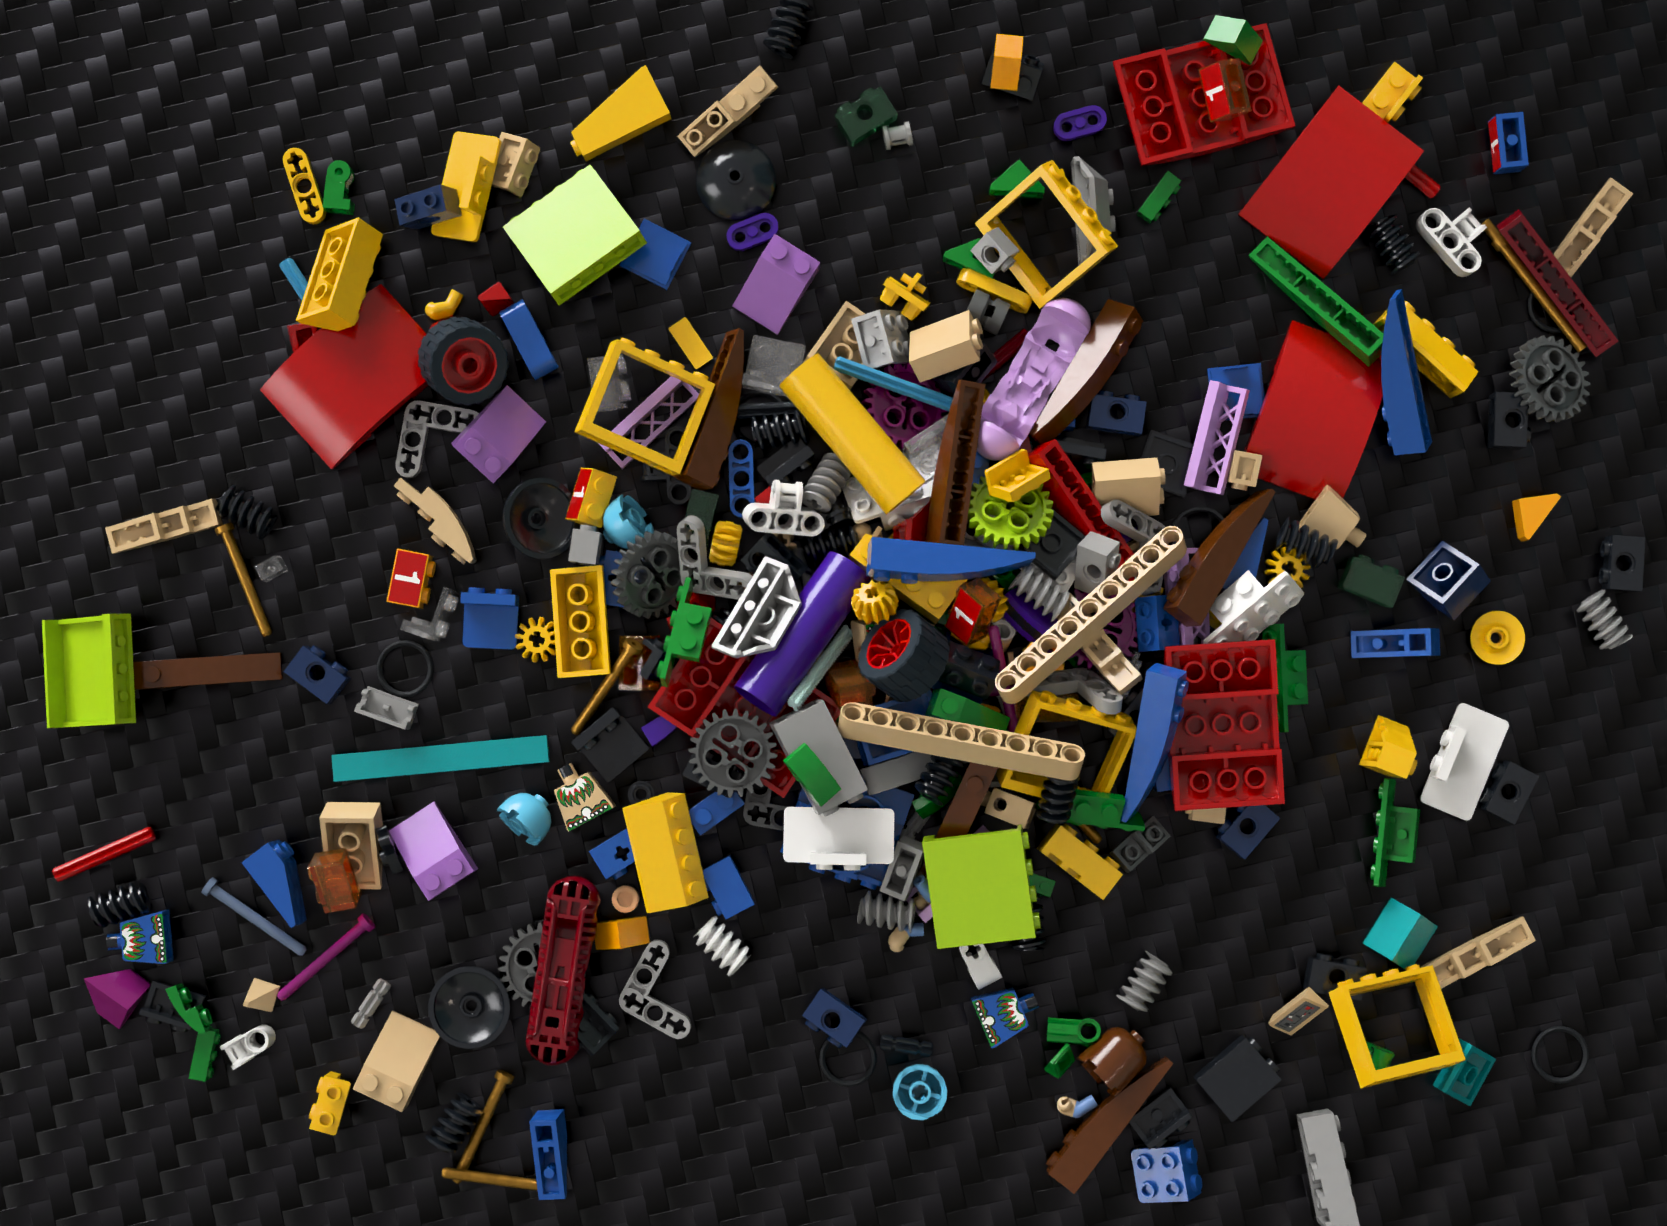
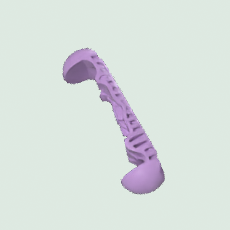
[977,298,1091,461]

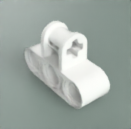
[1416,207,1487,277]
[742,480,825,536]

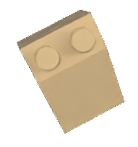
[803,301,865,390]
[319,802,383,889]
[353,1011,440,1112]

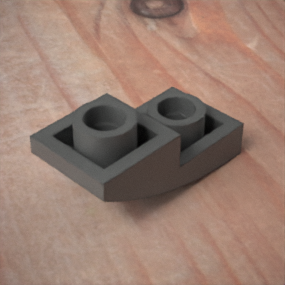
[1109,816,1171,874]

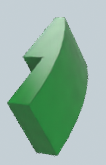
[783,743,841,807]
[912,769,963,819]
[165,983,212,1034]

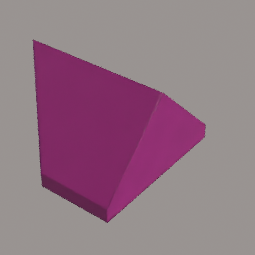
[84,969,151,1029]

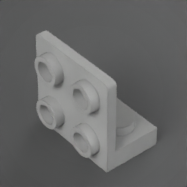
[851,309,910,369]

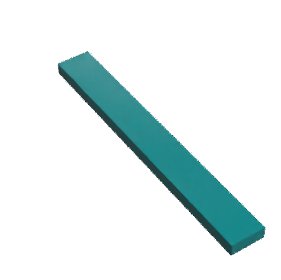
[331,735,550,782]

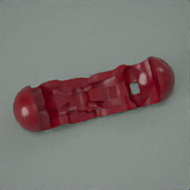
[526,876,601,1065]

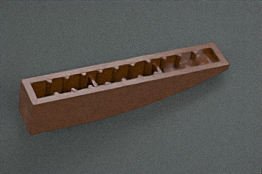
[1029,299,1143,445]
[674,328,744,491]
[925,380,986,546]
[1163,489,1275,627]
[133,653,283,690]
[918,762,998,879]
[1046,1056,1173,1194]

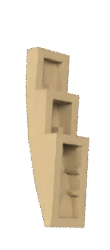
[1554,177,1633,277]
[105,499,223,554]
[1057,593,1143,695]
[1421,916,1536,989]

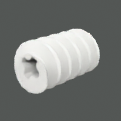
[693,916,751,976]

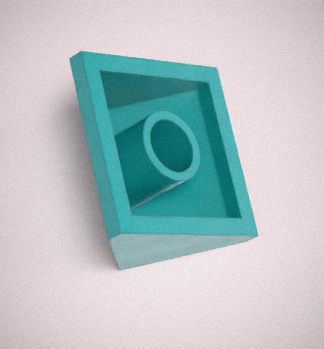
[1363,898,1438,970]
[1433,1038,1496,1106]

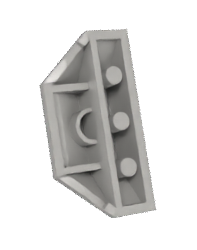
[1071,156,1115,266]
[711,556,802,658]

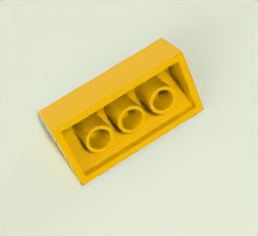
[296,217,383,331]
[1373,301,1478,399]
[550,565,611,678]
[622,792,709,913]

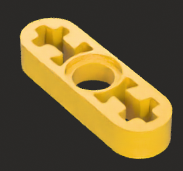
[283,148,326,225]
[956,268,1033,313]

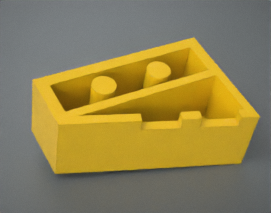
[1359,715,1417,779]
[1036,823,1123,900]

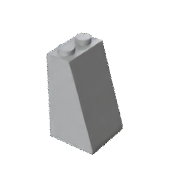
[769,698,868,816]

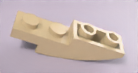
[677,65,778,157]
[394,478,477,564]

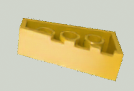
[848,533,968,625]

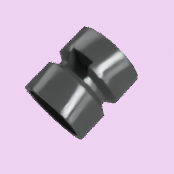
[967,289,1011,336]

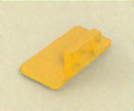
[431,131,502,242]

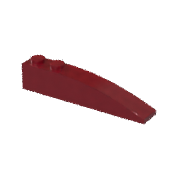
[1497,209,1618,357]

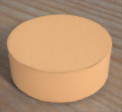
[612,885,640,913]

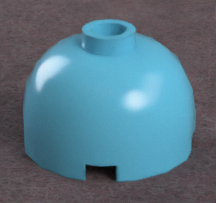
[602,494,654,549]
[497,793,551,846]
[893,1064,947,1120]

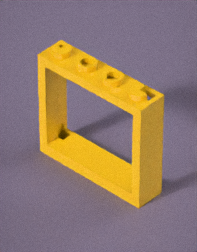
[975,160,1118,309]
[575,338,715,476]
[996,690,1137,799]
[1328,964,1466,1088]

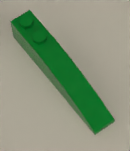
[1249,236,1384,367]

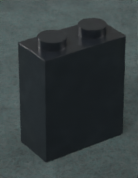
[1193,1035,1282,1122]

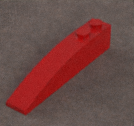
[1028,439,1135,581]

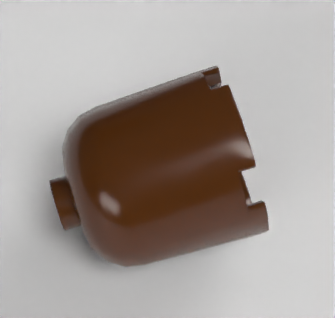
[1077,1027,1147,1097]

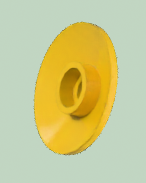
[1470,611,1525,665]

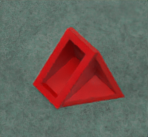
[893,501,930,542]

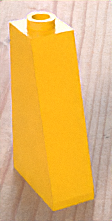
[570,65,671,161]

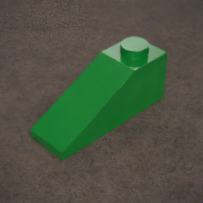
[925,688,1010,731]

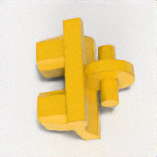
[880,272,930,321]

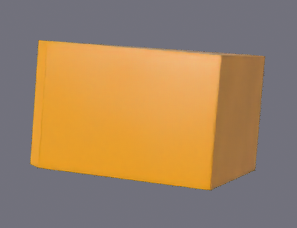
[990,34,1023,91]
[1512,493,1561,542]
[595,916,650,950]

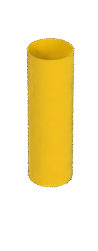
[779,353,926,515]

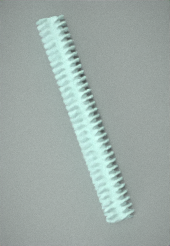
[787,625,852,711]

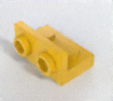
[1362,62,1423,123]

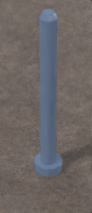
[201,877,307,956]

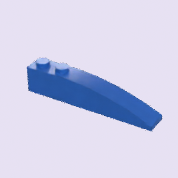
[1381,289,1432,455]
[866,537,1036,584]
[1121,663,1189,823]

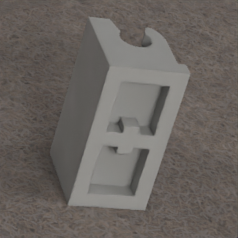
[354,686,419,730]

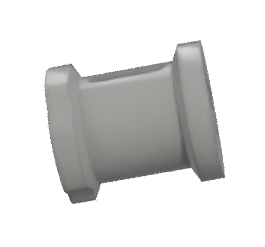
[882,121,913,150]

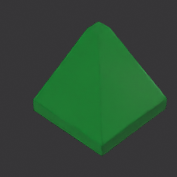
[1044,1043,1075,1079]

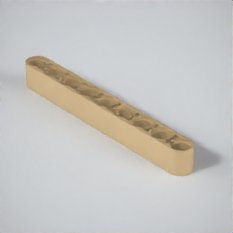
[995,526,1187,704]
[837,702,1085,781]

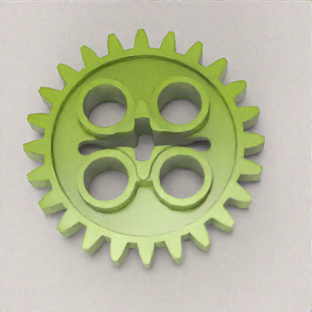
[968,476,1054,551]

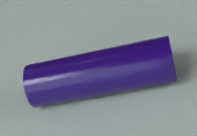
[734,551,871,717]

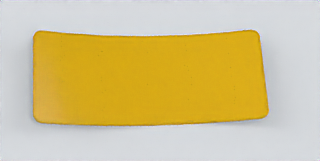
[669,317,713,369]

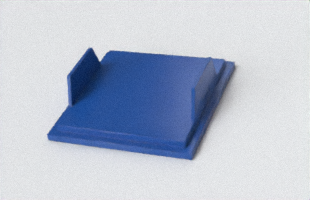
[620,219,691,290]
[1207,363,1264,421]

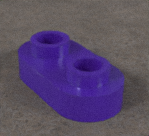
[1053,105,1107,141]
[727,213,779,251]

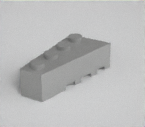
[1296,1109,1360,1226]

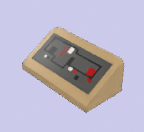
[1268,987,1329,1035]

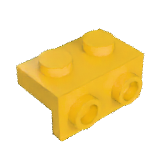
[985,449,1051,502]
[309,1071,351,1136]

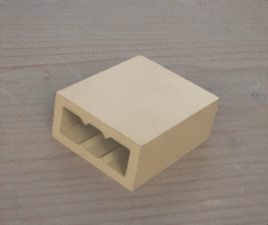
[909,310,983,383]
[1091,458,1165,517]

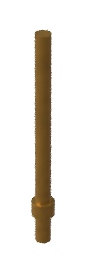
[1481,218,1587,353]

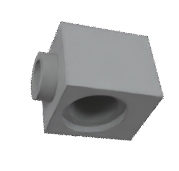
[970,227,1020,274]

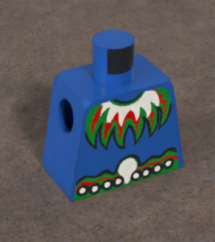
[106,910,174,964]
[971,988,1039,1049]

